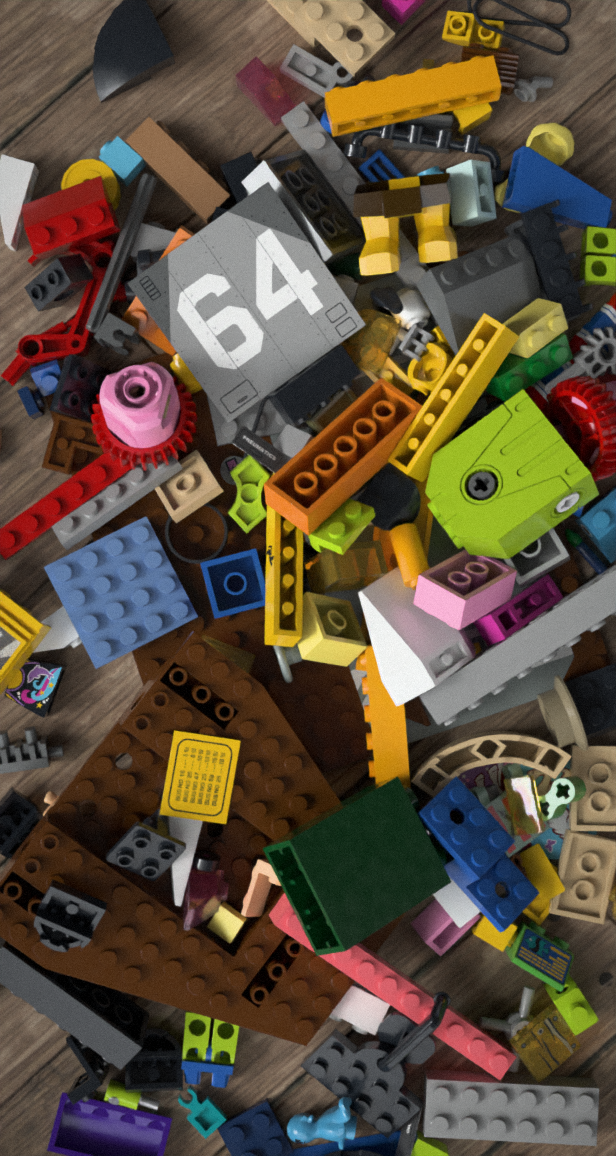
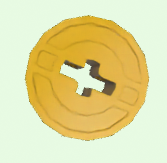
[61,159,121,211]

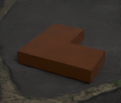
[42,413,104,475]

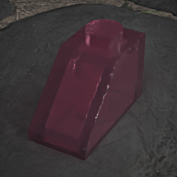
[235,56,295,126]
[183,866,228,930]

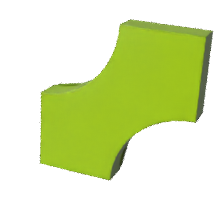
[228,455,270,533]

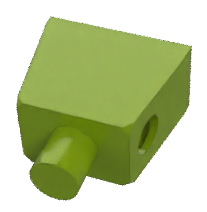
[543,974,599,1036]

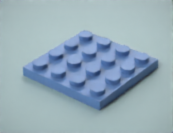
[44,516,198,669]

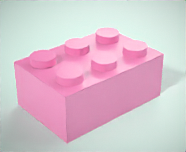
[413,549,517,630]

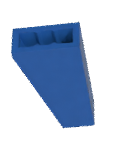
[502,146,613,230]

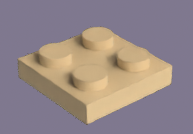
[155,450,224,523]

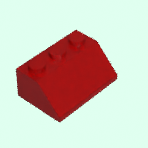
[22,176,121,260]

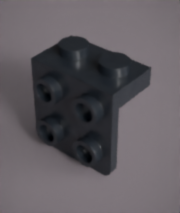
[66,1033,110,1105]

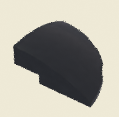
[92,0,175,103]

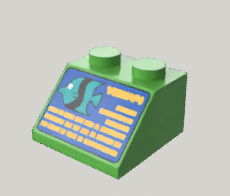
[505,921,574,992]

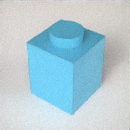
[99,136,146,187]

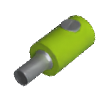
[104,1079,160,1110]

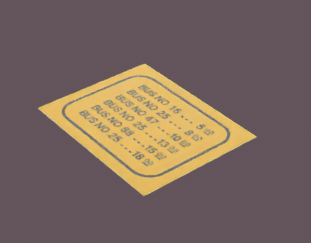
[159,730,241,824]

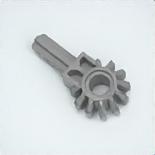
[545,327,616,394]

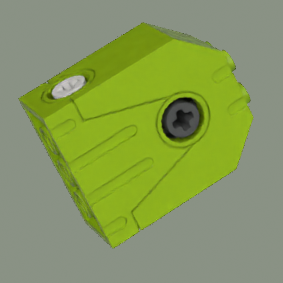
[425,389,599,559]

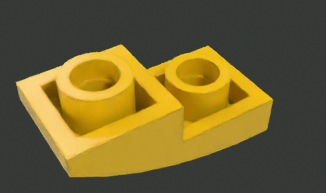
[442,11,505,51]

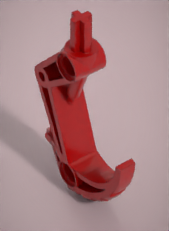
[1,238,127,386]

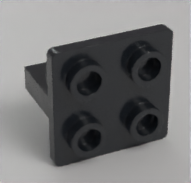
[50,354,112,422]
[106,809,186,881]

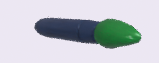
[565,529,608,575]

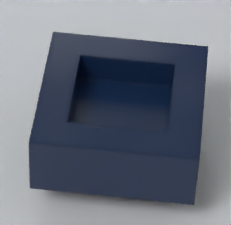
[17,386,45,419]

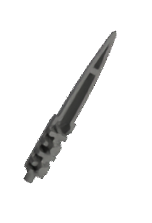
[0,726,64,774]

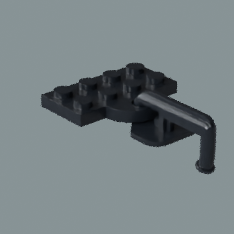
[301,991,451,1139]

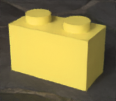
[503,298,568,358]

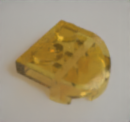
[339,309,402,375]

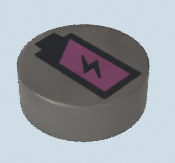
[220,456,243,485]

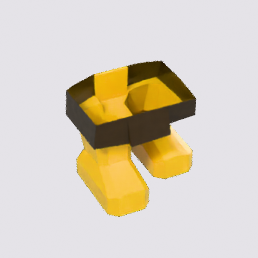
[353,173,458,275]

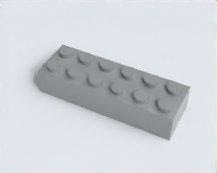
[422,1069,599,1146]

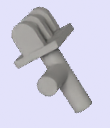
[375,316,435,362]

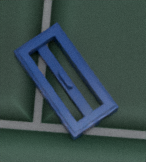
[359,149,406,183]

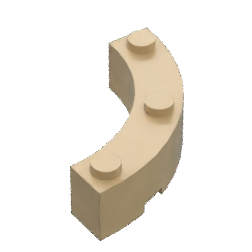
[410,731,572,797]

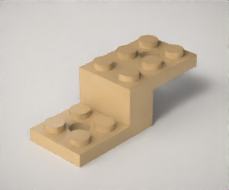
[267,0,395,77]

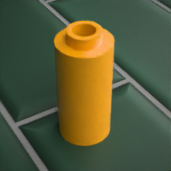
[389,523,430,590]

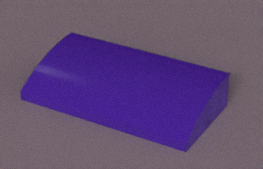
[47,1092,172,1156]

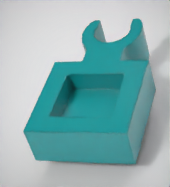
[178,1086,227,1139]

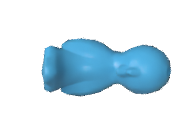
[287,1097,357,1150]

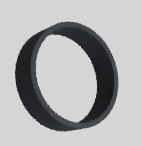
[165,503,228,564]

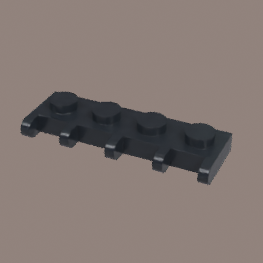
[520,199,594,319]

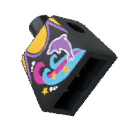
[0,658,67,718]

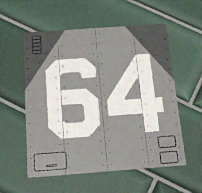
[127,182,366,423]

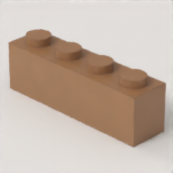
[126,117,231,225]

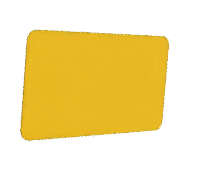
[520,844,565,902]

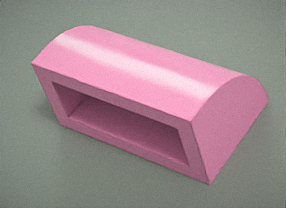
[410,899,481,956]

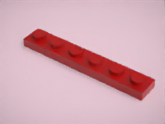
[0,452,141,560]

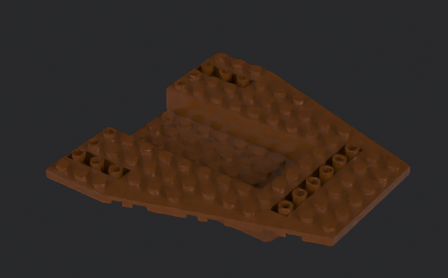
[0,631,407,1046]

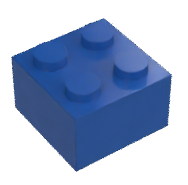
[200,549,266,619]

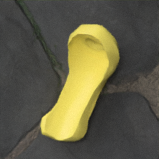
[494,122,575,213]

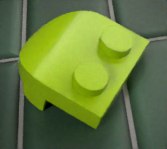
[308,498,375,555]

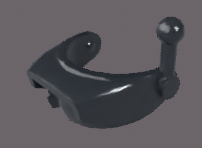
[370,287,407,347]

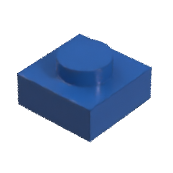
[30,359,61,397]

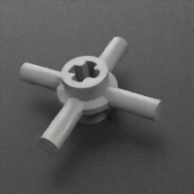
[479,986,563,1072]

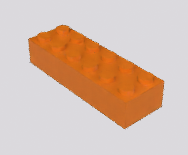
[264,378,422,536]

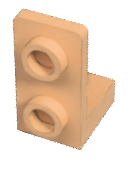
[241,859,281,917]

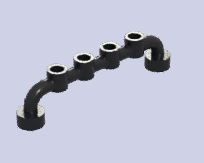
[344,123,506,182]

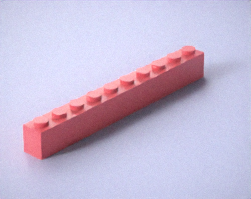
[269,893,517,1080]

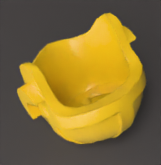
[407,342,453,396]

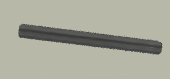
[86,173,157,333]

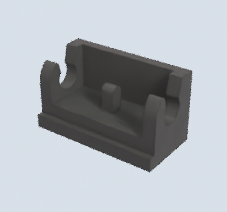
[94,313,142,356]

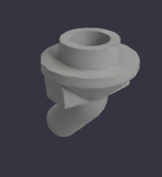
[514,76,553,102]

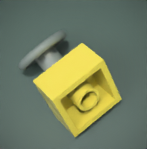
[273,592,367,683]

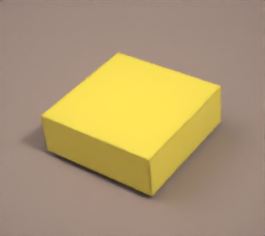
[207,902,247,944]

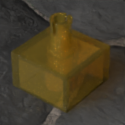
[304,540,388,594]

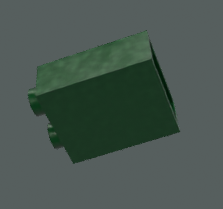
[262,776,451,956]

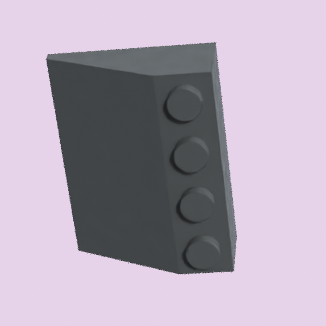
[242,150,366,267]
[416,233,542,356]

